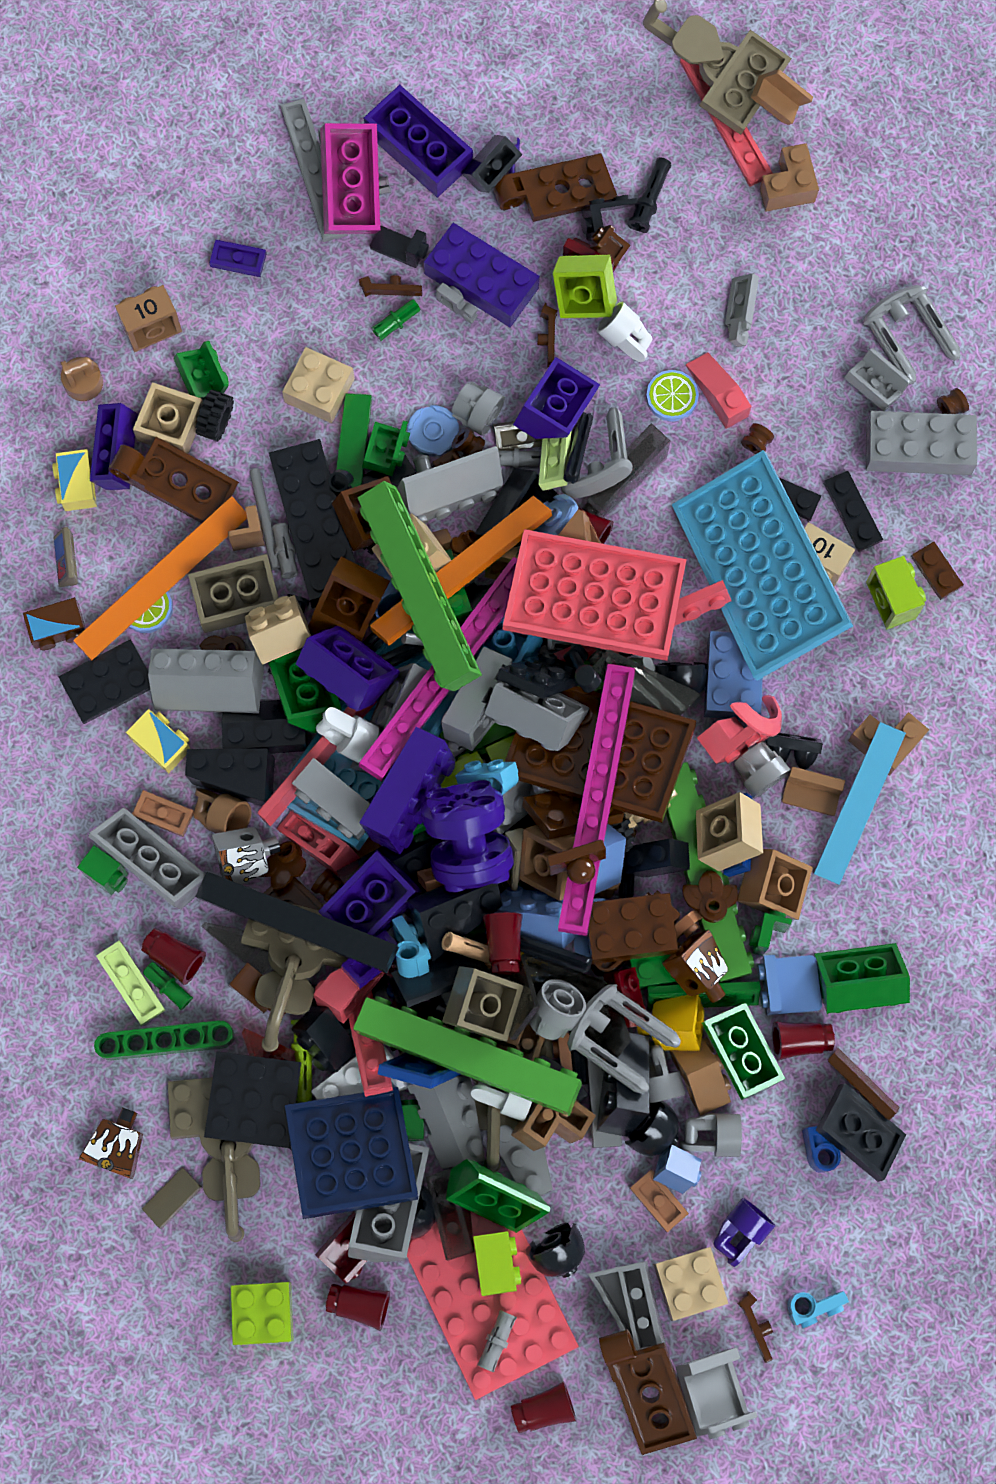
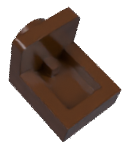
[589,225,631,267]

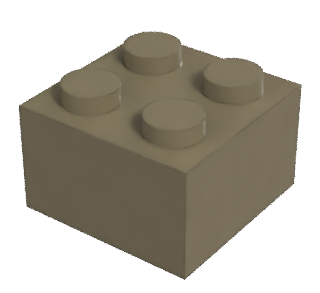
[442,966,524,1042]

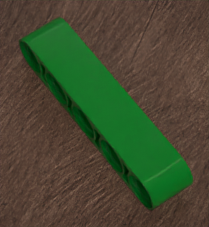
[94,1020,235,1061]

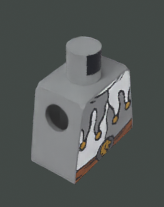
[212,827,281,885]

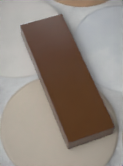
[828,1048,900,1120]

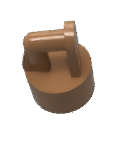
[60,357,103,401]
[193,788,252,833]

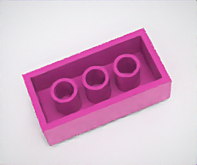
[320,123,380,234]

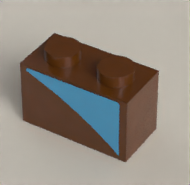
[23,597,86,651]

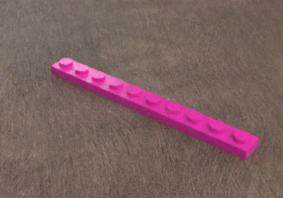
[359,557,517,782]
[558,664,635,936]

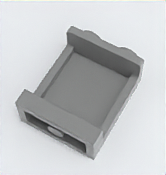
[675,1347,758,1439]

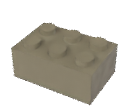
[188,554,279,633]

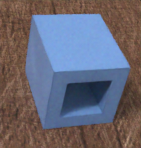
[653,1145,702,1194]

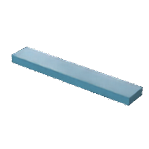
[814,722,906,885]

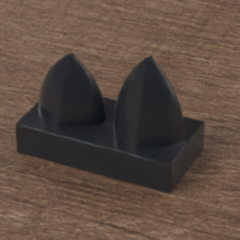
[765,732,823,770]

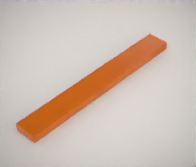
[73,496,247,661]
[370,496,552,646]

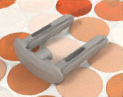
[863,285,961,385]
[561,407,633,498]
[567,984,681,1094]

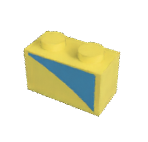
[52,449,97,511]
[126,709,190,774]

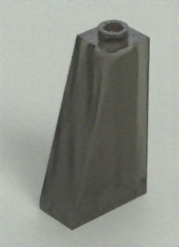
[581,423,671,518]
[588,649,700,716]

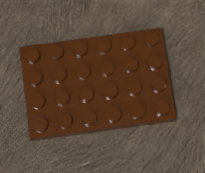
[505,686,696,823]

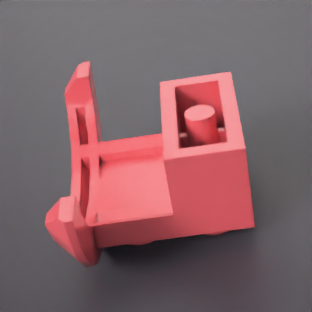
[697,695,782,764]

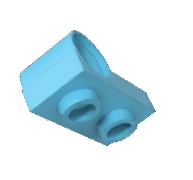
[455,759,519,795]
[392,915,431,978]
[787,1291,849,1329]

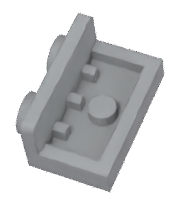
[845,348,911,411]

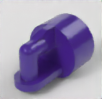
[713,1198,776,1267]

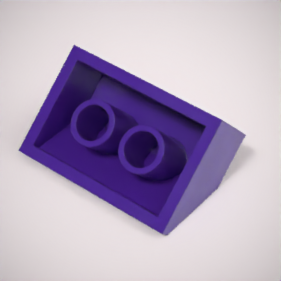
[513,357,600,439]
[296,626,400,712]
[318,851,423,937]

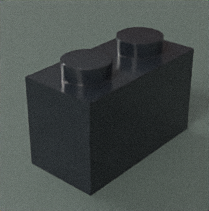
[461,135,523,193]
[624,838,690,877]
[291,1005,355,1072]

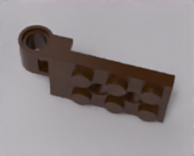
[493,153,618,222]
[108,437,239,523]
[599,1329,697,1455]

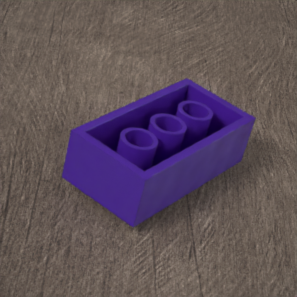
[363,84,473,198]
[424,222,540,328]
[359,727,456,854]

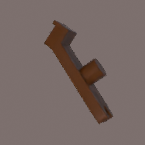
[359,275,422,297]
[537,303,558,367]
[737,1291,773,1363]

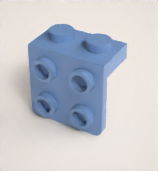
[757,955,822,1016]

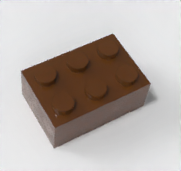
[587,893,678,964]

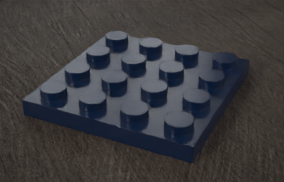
[285,1087,419,1219]

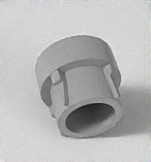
[452,381,505,436]
[734,742,791,799]
[529,979,586,1040]

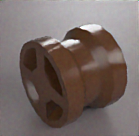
[937,388,969,414]
[741,423,774,454]
[452,427,485,457]
[311,869,343,902]

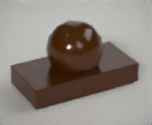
[547,839,606,884]

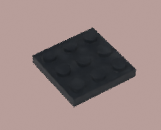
[204,1052,302,1148]

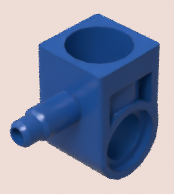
[802,1126,841,1173]

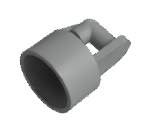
[649,1042,686,1103]
[680,1113,742,1157]

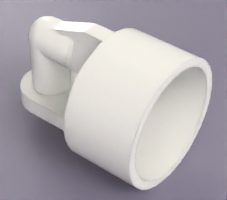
[596,302,652,362]
[316,707,379,763]
[471,1081,532,1122]

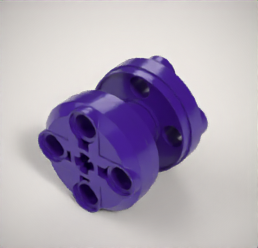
[421,780,514,892]

